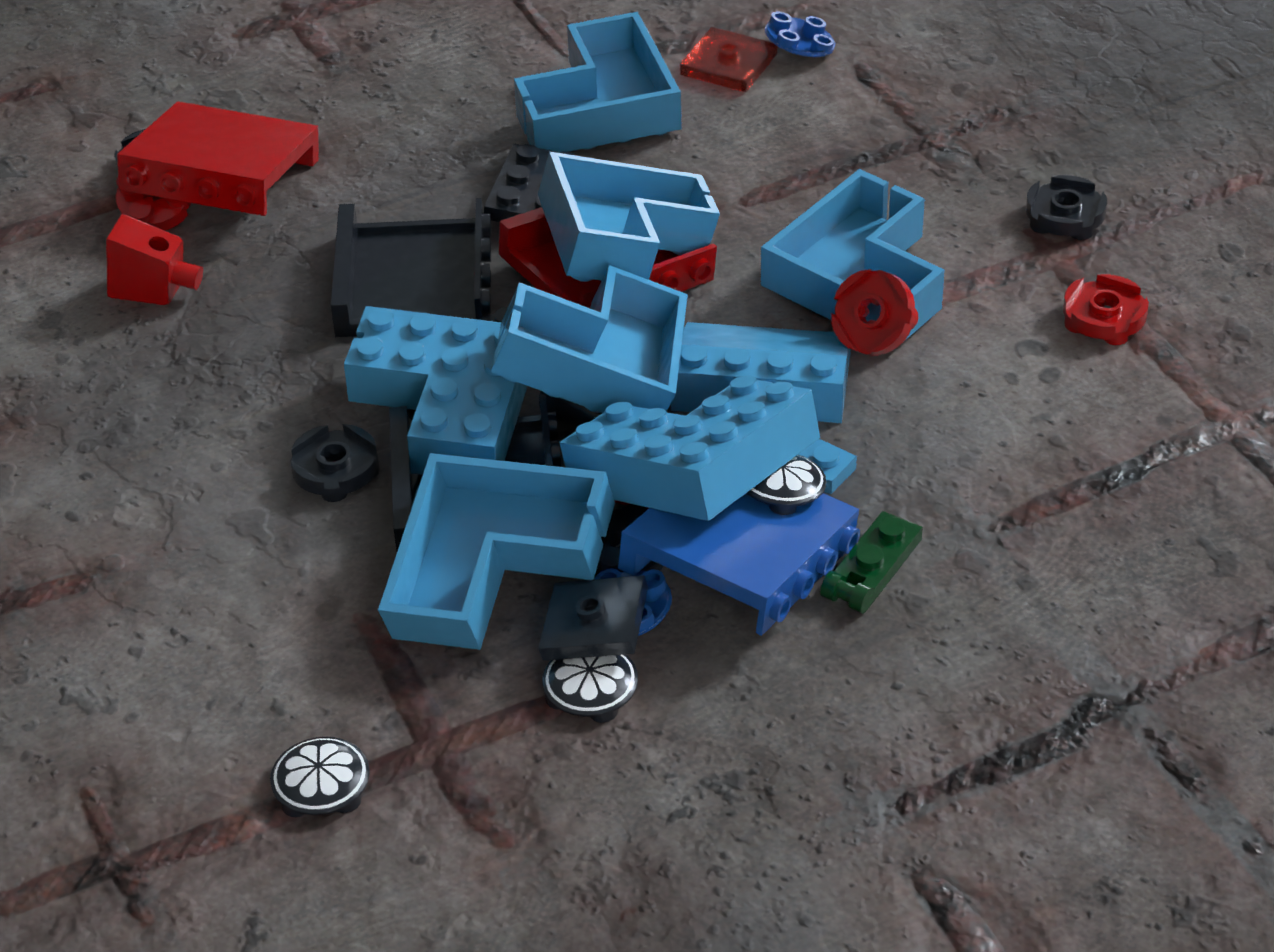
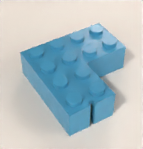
[514,12,682,152]
[538,152,720,282]
[761,169,945,351]
[491,265,688,413]
[344,306,527,475]
[560,376,820,521]
[378,453,615,650]

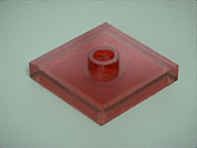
[680,27,777,92]

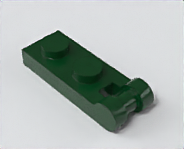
[820,511,923,614]

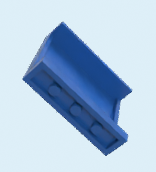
[618,493,860,636]

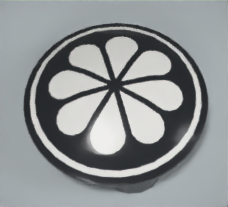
[746,455,826,515]
[542,654,638,723]
[270,737,370,817]

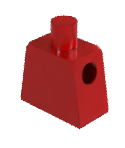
[106,214,203,305]

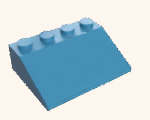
[671,322,851,423]

